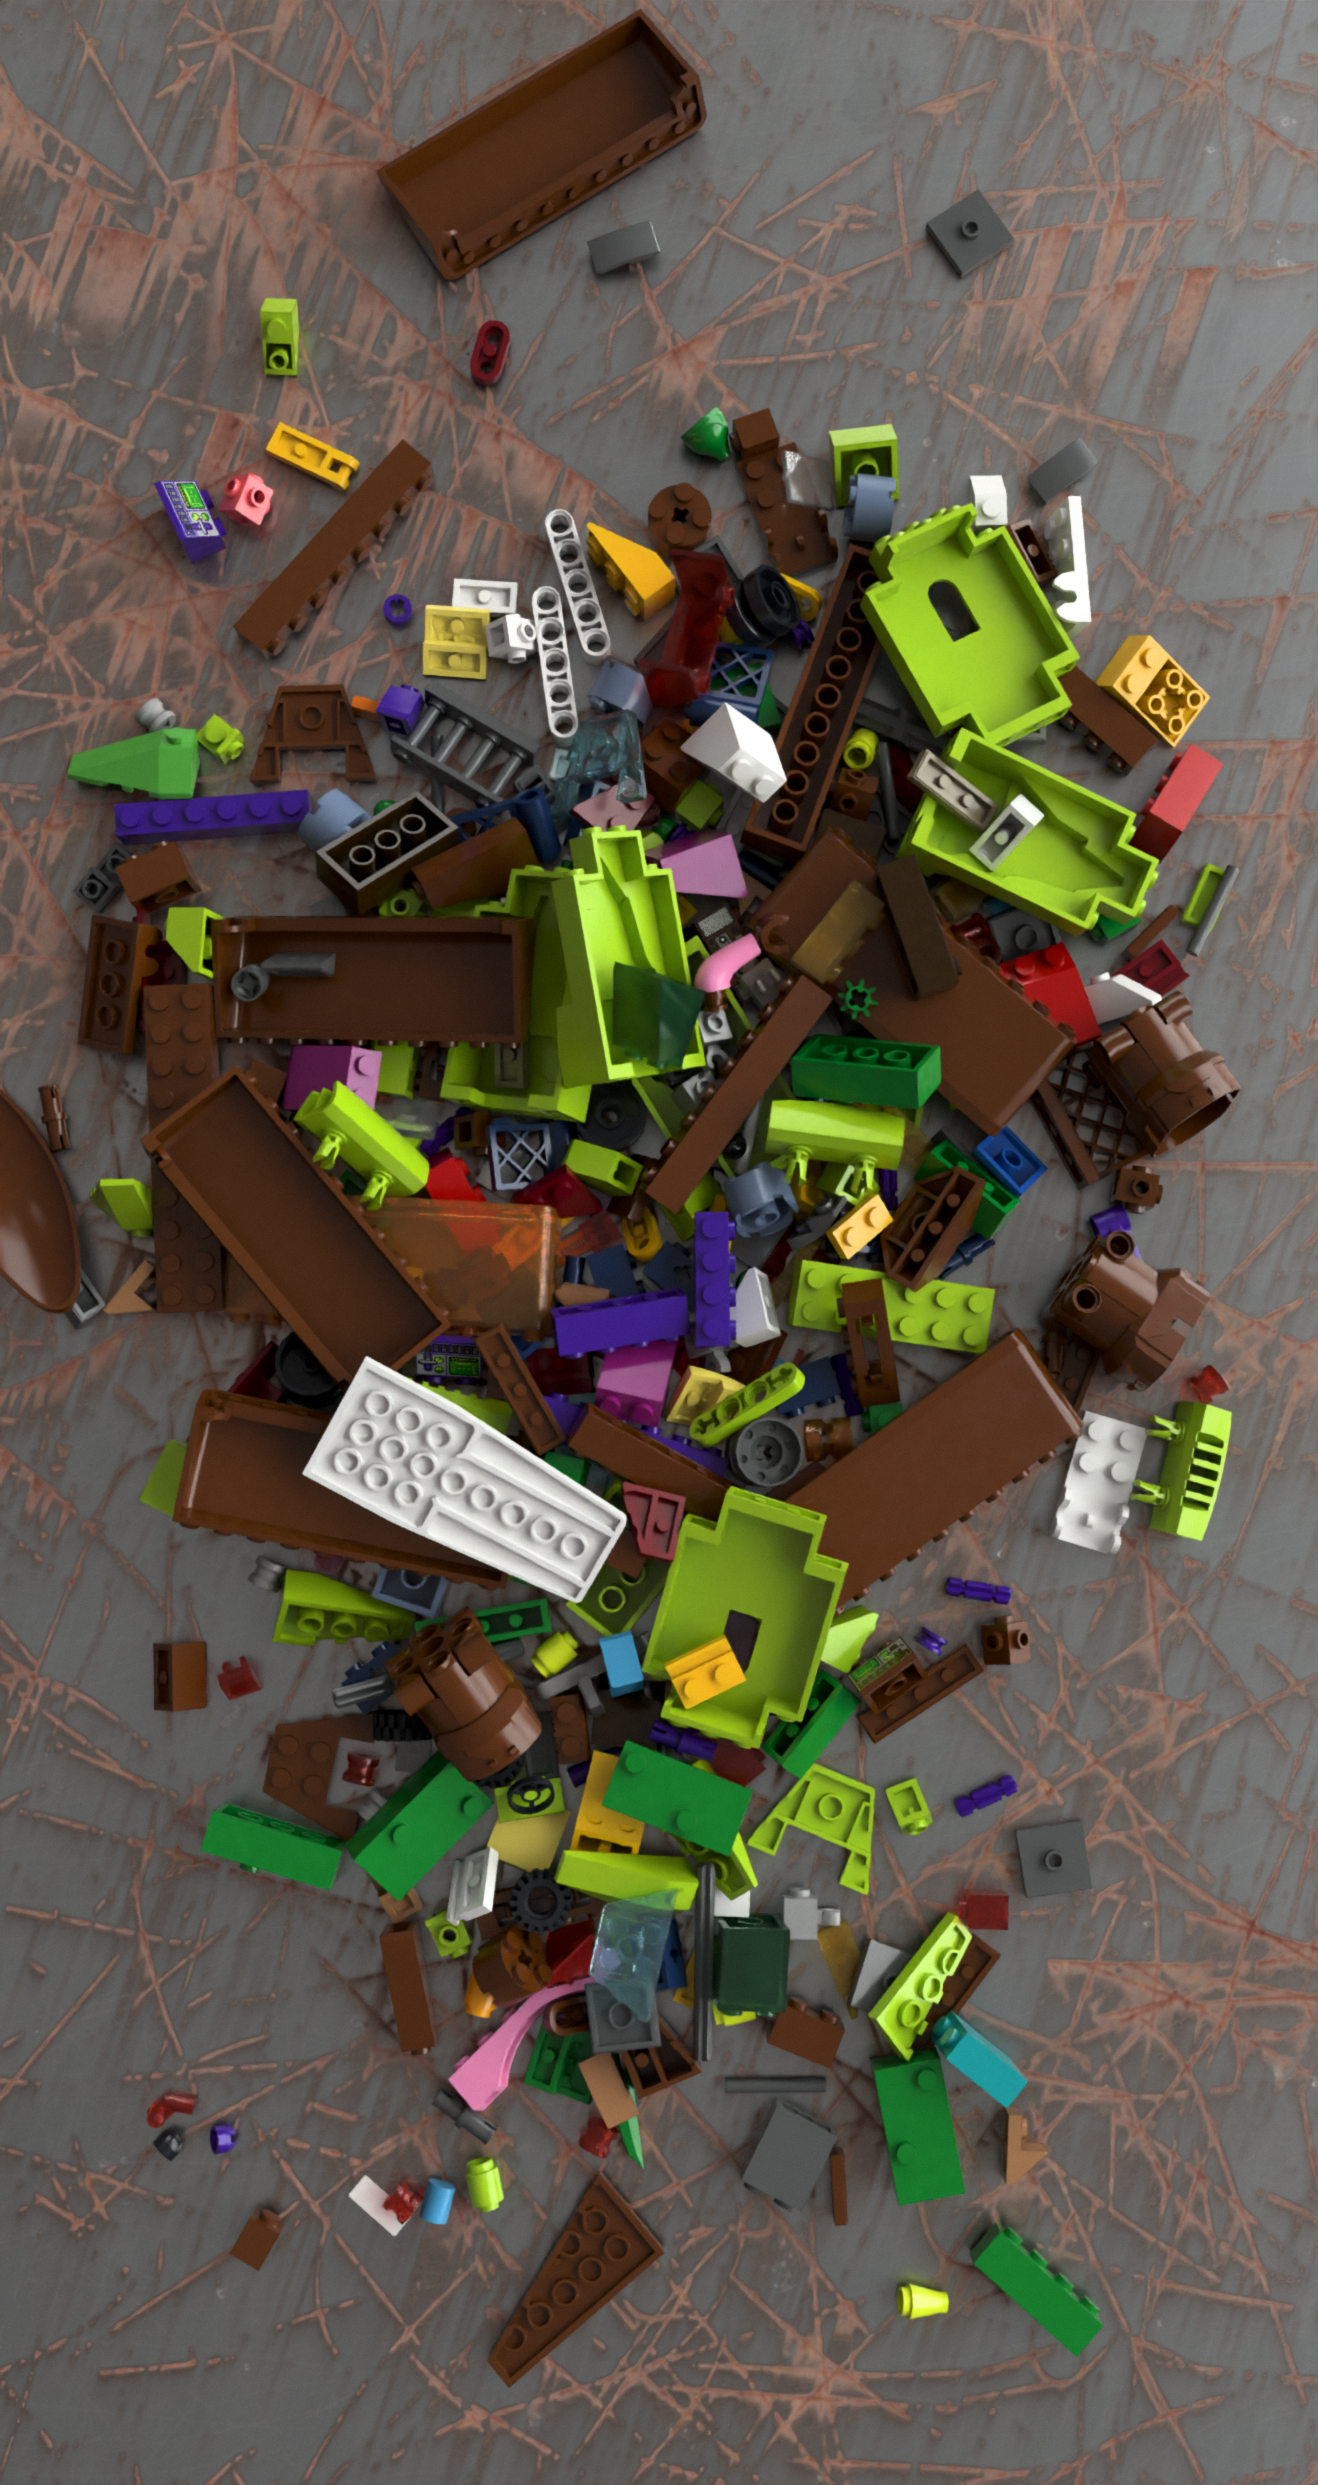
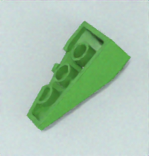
[67,727,200,799]

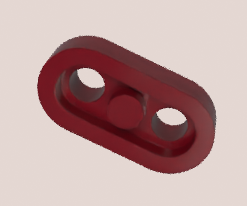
[470,320,511,385]

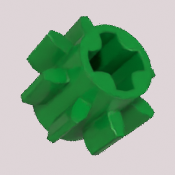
[837,979,879,1020]

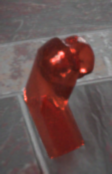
[146,2093,196,2128]

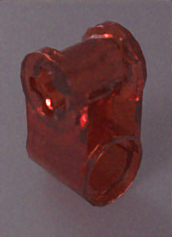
[949,912,1002,964]

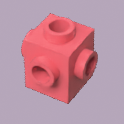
[218,473,274,526]

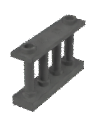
[390,679,541,817]

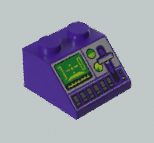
[154,480,227,563]
[415,1335,485,1386]

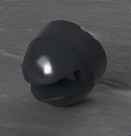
[721,1133,747,1160]
[153,2131,182,2162]

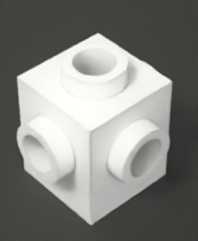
[485,614,539,664]

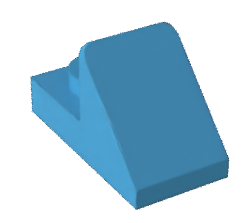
[598,1630,644,1697]

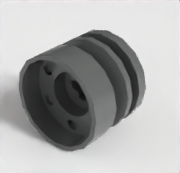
[724,1417,804,1487]

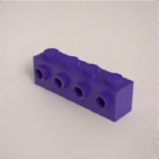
[694,1212,736,1349]
[550,1287,691,1359]

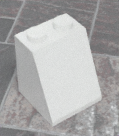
[681,702,787,803]

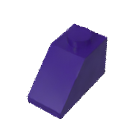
[376,684,425,737]

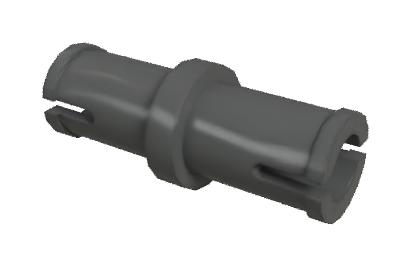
[431,2086,498,2145]

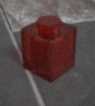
[958,1889,1009,1930]

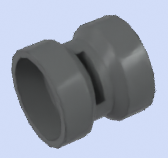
[231,964,270,1001]

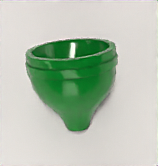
[680,406,731,461]

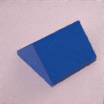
[971,1125,1048,1198]

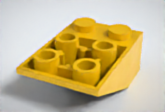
[585,522,675,622]
[1095,635,1210,748]
[569,1750,645,1854]

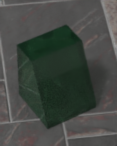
[613,961,706,1070]
[713,1913,790,2017]

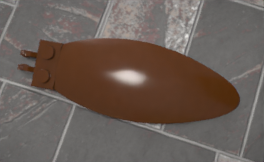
[0,1089,81,1314]

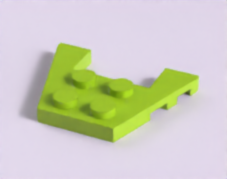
[746,1763,875,1895]

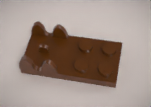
[735,442,838,578]
[77,915,163,1054]

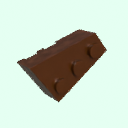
[620,2012,702,2099]

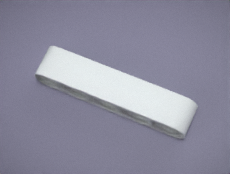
[545,509,611,666]
[532,586,579,747]

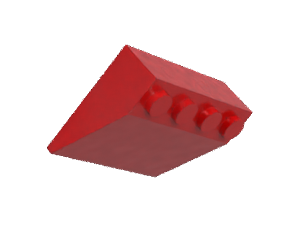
[999,942,1102,1048]

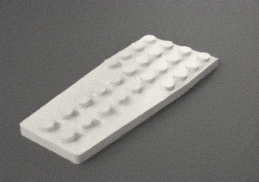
[302,1356,627,1603]

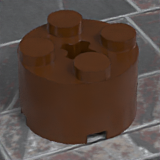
[648,483,712,558]
[472,1927,553,2008]

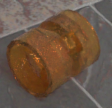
[803,1417,853,1462]

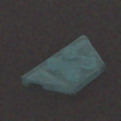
[588,1889,678,2023]

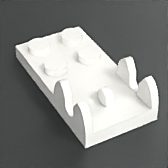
[1044,496,1091,641]
[1048,1411,1147,1556]

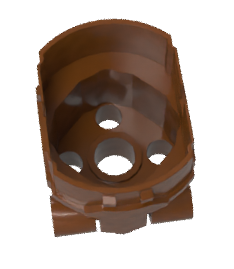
[1082,991,1241,1158]
[1041,1230,1211,1392]
[384,1605,542,1782]

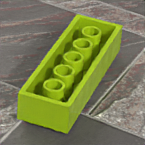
[786,1259,995,1354]

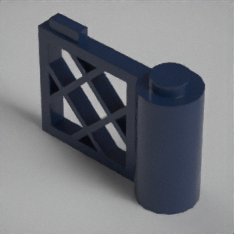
[685,640,774,727]
[451,788,562,863]
[485,1118,583,1192]

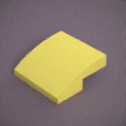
[422,605,490,679]
[663,1365,745,1440]
[486,1809,571,1873]

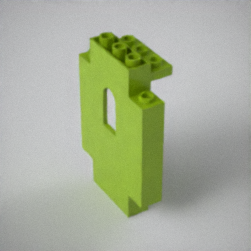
[860,502,1080,747]
[641,1486,849,1749]

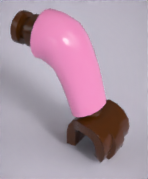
[694,912,790,1012]

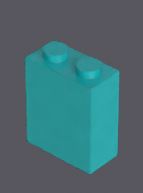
[930,2010,1028,2108]

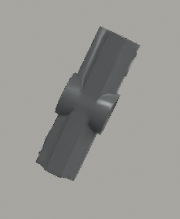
[852,697,952,758]

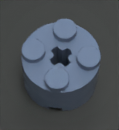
[843,473,896,542]
[587,660,662,731]
[297,788,372,853]
[723,1162,799,1238]

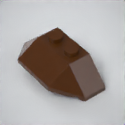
[880,1166,986,1293]

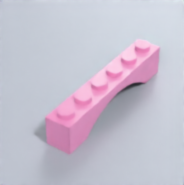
[448,1935,627,2111]

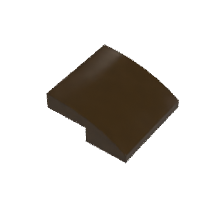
[591,1676,666,1751]

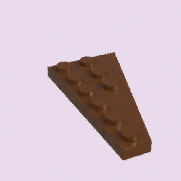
[488,2170,665,2388]

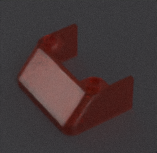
[639,548,735,709]

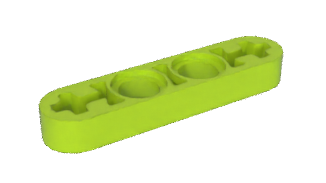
[689,1362,805,1448]

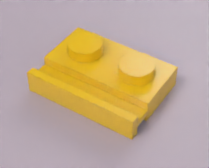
[664,1634,747,1710]

